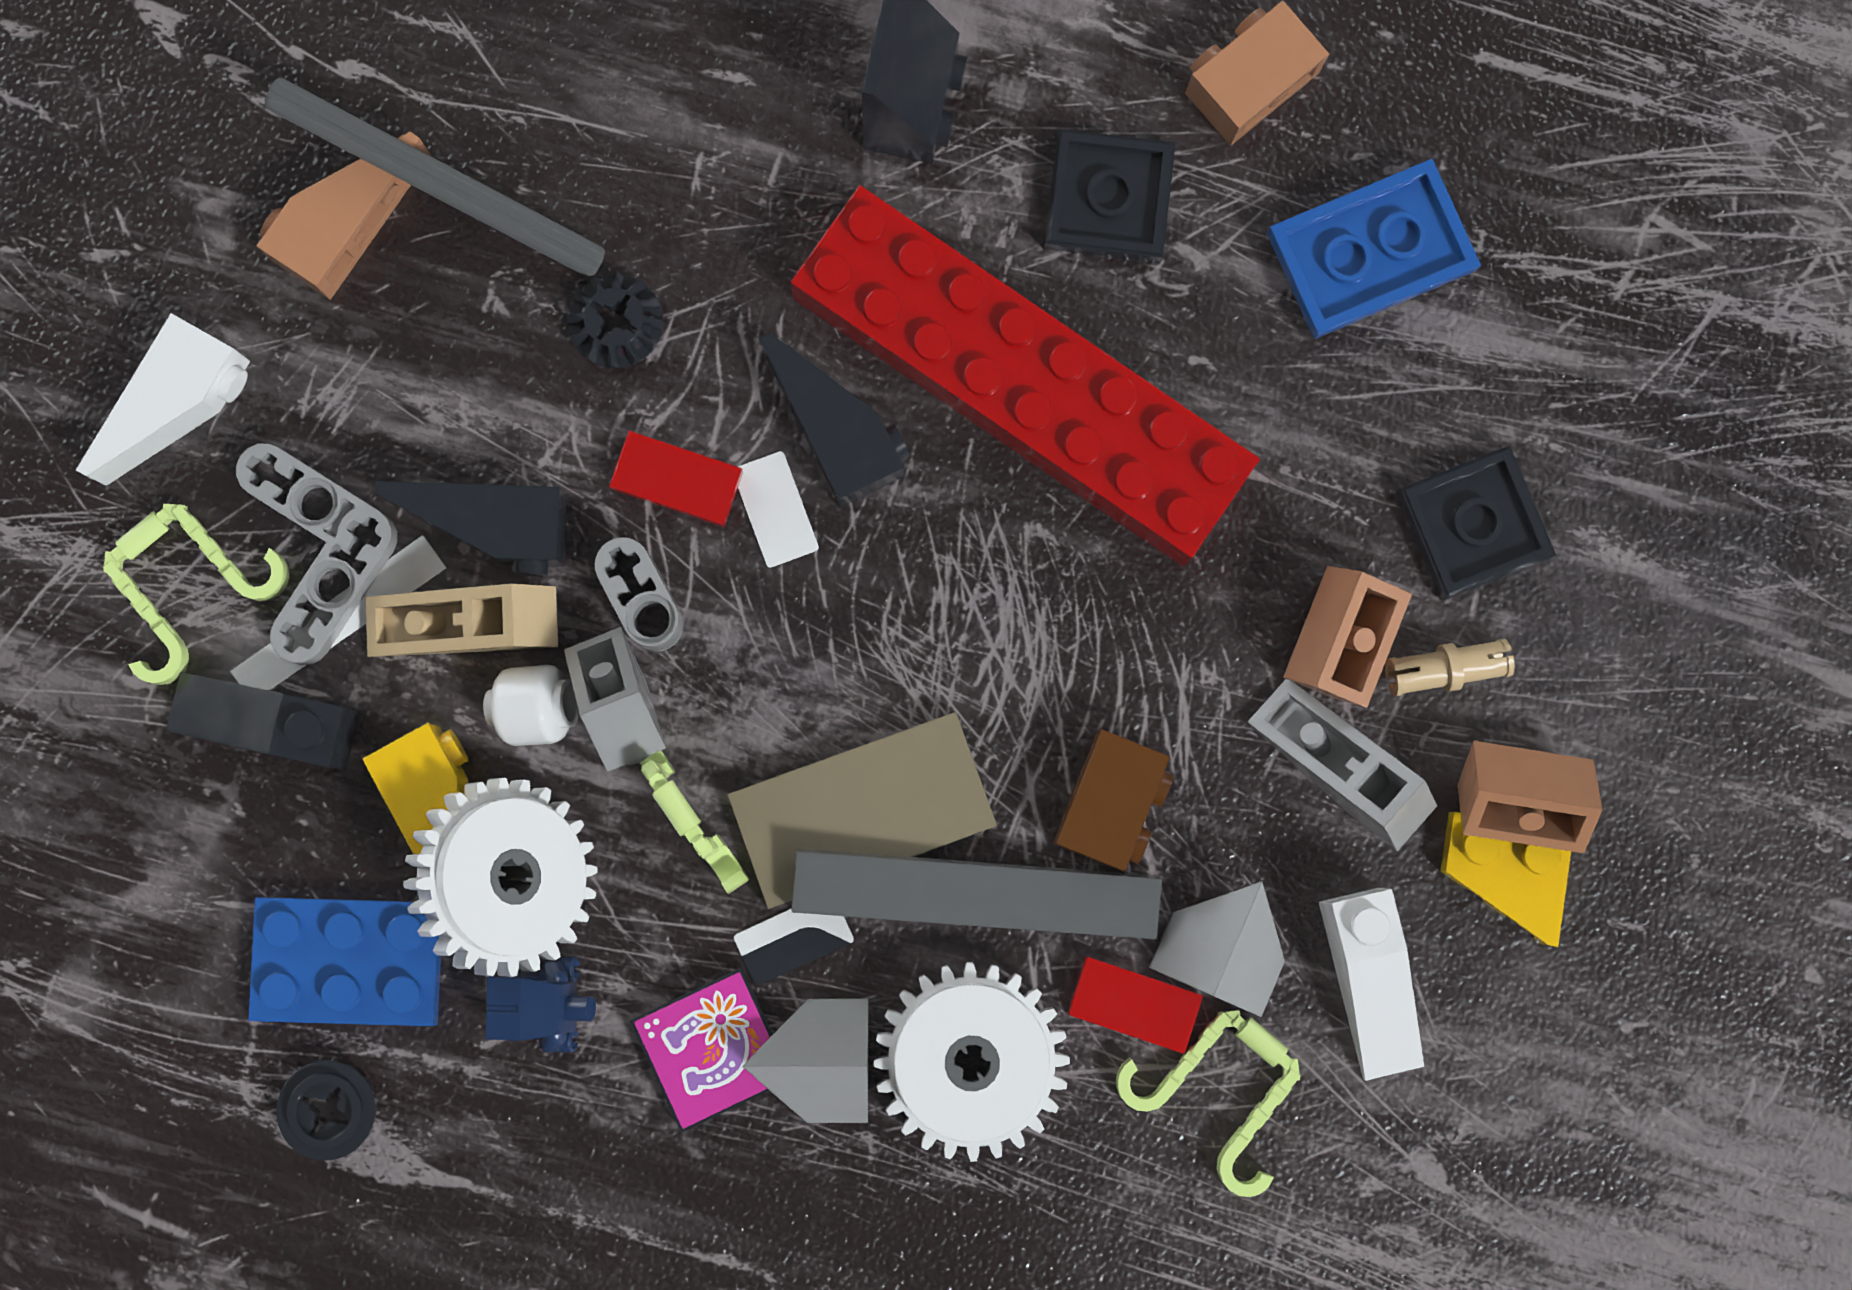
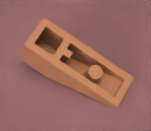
[256,132,431,300]

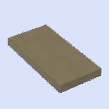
[728,712,997,909]

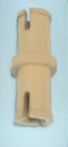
[1385,638,1515,697]

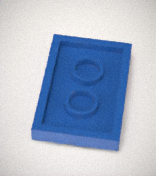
[1266,159,1481,340]
[248,897,441,1026]

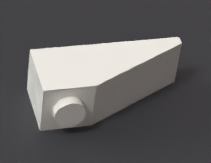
[76,313,250,486]
[1319,888,1424,1081]

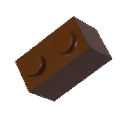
[1052,729,1174,871]

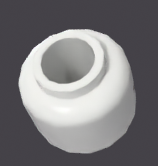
[483,665,579,746]

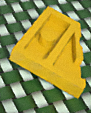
[1440,812,1571,947]

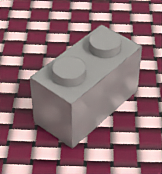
[564,627,666,772]

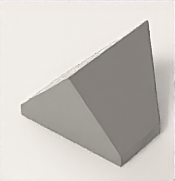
[1149,882,1285,1017]
[742,999,868,1123]

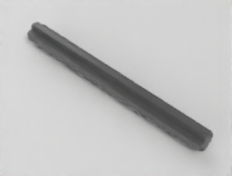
[265,78,605,277]

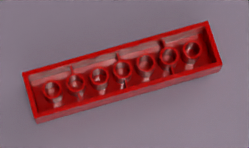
[790,185,1260,567]

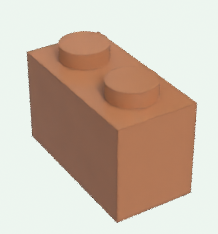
[1185,0,1329,146]
[1283,566,1412,708]
[1457,741,1602,853]

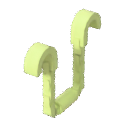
[103,504,289,685]
[640,750,749,894]
[1116,1010,1300,1197]

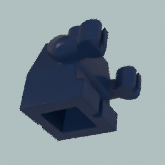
[486,957,596,1053]

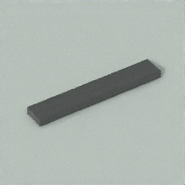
[791,848,1162,939]

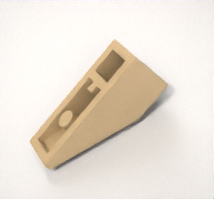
[365,584,558,657]

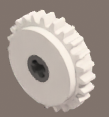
[404,778,597,977]
[874,962,1070,1162]

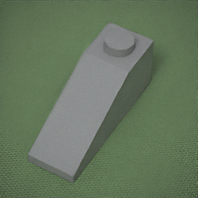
[1248,679,1437,851]

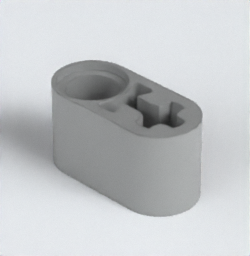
[595,538,684,651]

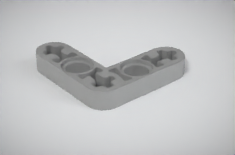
[236,444,397,665]

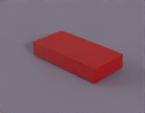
[609,431,744,527]
[1067,956,1203,1054]

